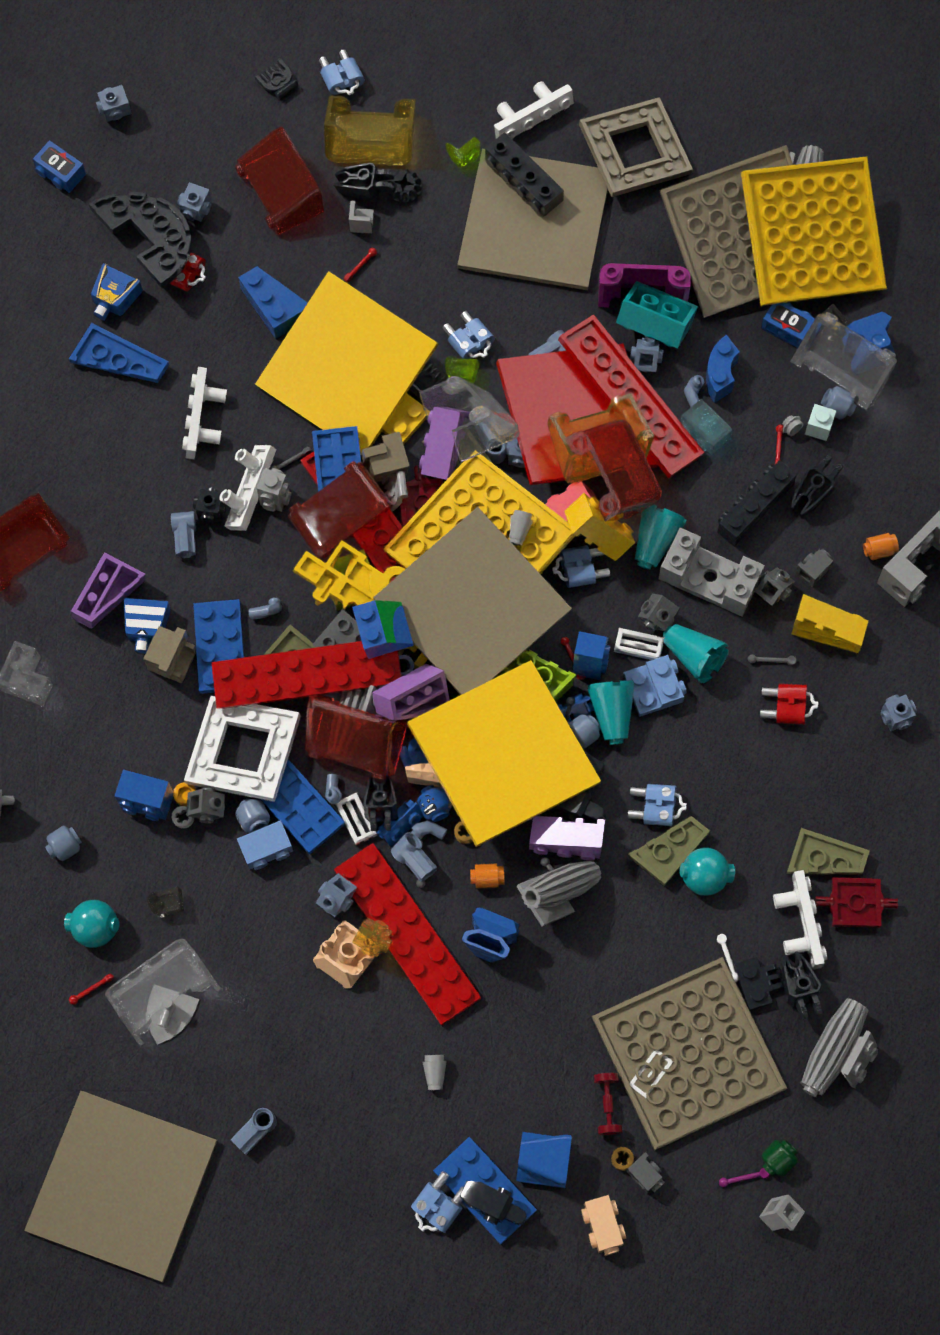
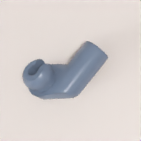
[684,375,704,409]
[411,820,447,840]

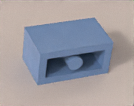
[237,820,293,870]

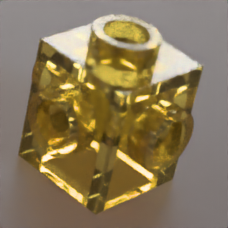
[352,918,393,957]

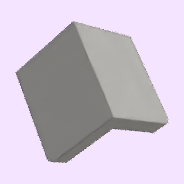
[349,201,374,233]

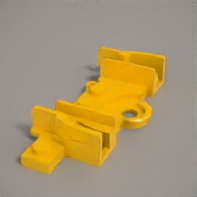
[293,540,428,669]

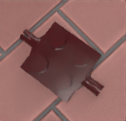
[400,465,443,527]
[815,878,898,928]

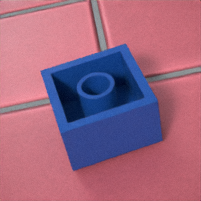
[115,770,173,821]

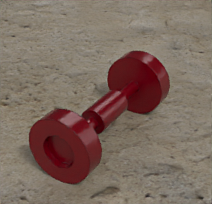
[594,1073,623,1135]

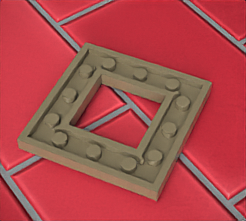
[579,97,693,197]

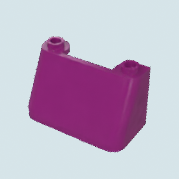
[598,263,691,307]

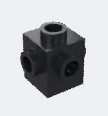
[193,488,227,523]

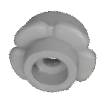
[782,415,803,436]

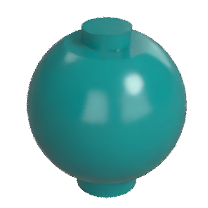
[680,848,735,896]
[64,900,119,948]

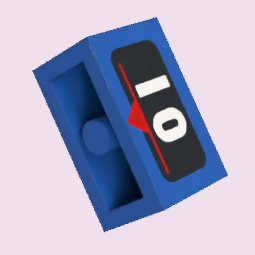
[33,140,86,193]
[761,302,815,349]

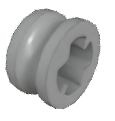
[172,806,194,828]

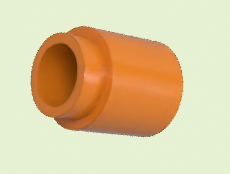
[863,533,899,560]
[470,863,504,888]

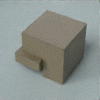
[361,432,409,483]
[143,626,197,683]

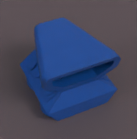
[843,312,896,372]
[462,908,520,962]
[516,1132,572,1188]

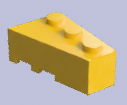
[564,493,635,561]
[791,594,868,653]

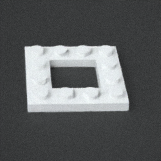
[184,696,301,802]

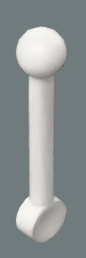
[717,934,739,982]

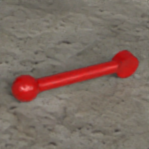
[344,248,377,283]
[775,425,783,464]
[560,637,586,680]
[69,973,114,1005]

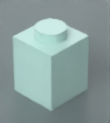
[805,404,836,441]

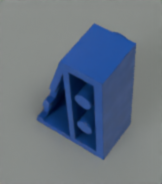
[238,266,307,339]
[573,631,610,680]

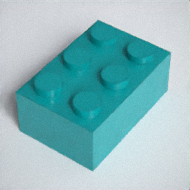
[616,281,698,348]

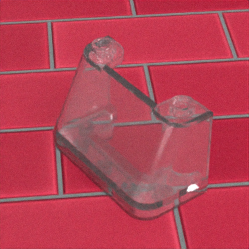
[790,312,897,410]

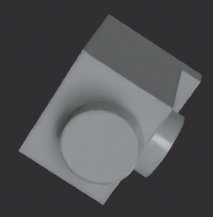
[759,1195,805,1231]

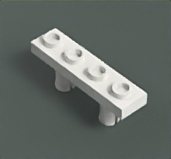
[494,82,574,139]
[182,367,227,459]
[220,445,276,531]
[773,870,827,970]

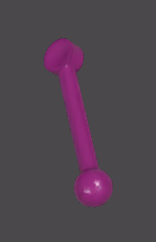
[719,1168,769,1187]

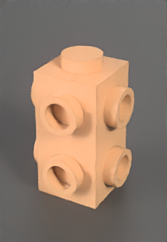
[581,1195,626,1256]

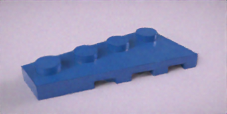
[69,323,169,383]

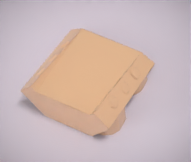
[405,763,443,788]
[313,920,382,988]

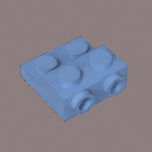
[623,655,687,717]

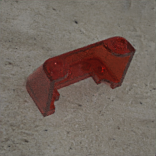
[235,126,324,235]
[565,420,662,522]
[288,461,394,560]
[0,493,70,591]
[305,695,408,779]

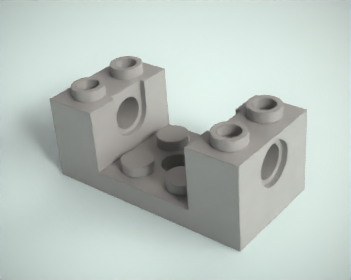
[877,510,940,607]
[659,528,765,617]

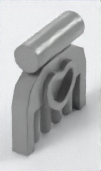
[382,471,408,511]

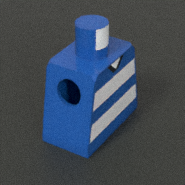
[124,598,171,654]

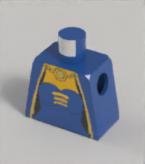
[91,263,143,320]

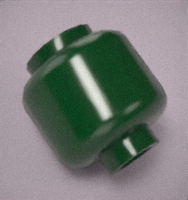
[762,1139,798,1176]

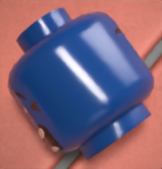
[417,785,452,822]

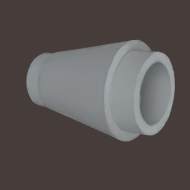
[509,510,533,546]
[422,1055,446,1090]

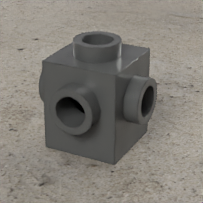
[755,567,795,606]
[638,593,679,632]
[186,788,225,823]

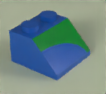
[352,600,414,659]

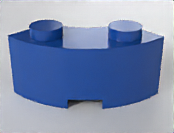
[706,335,740,403]

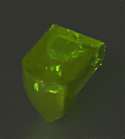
[445,137,481,167]
[445,356,480,383]

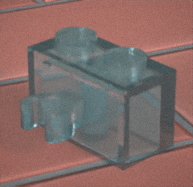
[681,399,733,455]

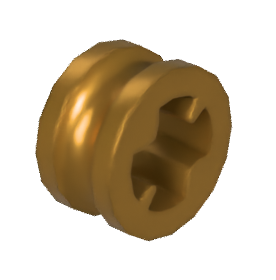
[454,821,472,844]
[611,1147,634,1171]

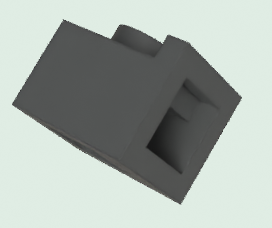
[795,549,833,587]
[626,1152,665,1193]

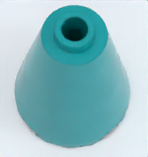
[635,503,686,570]
[663,624,729,683]
[588,680,634,745]

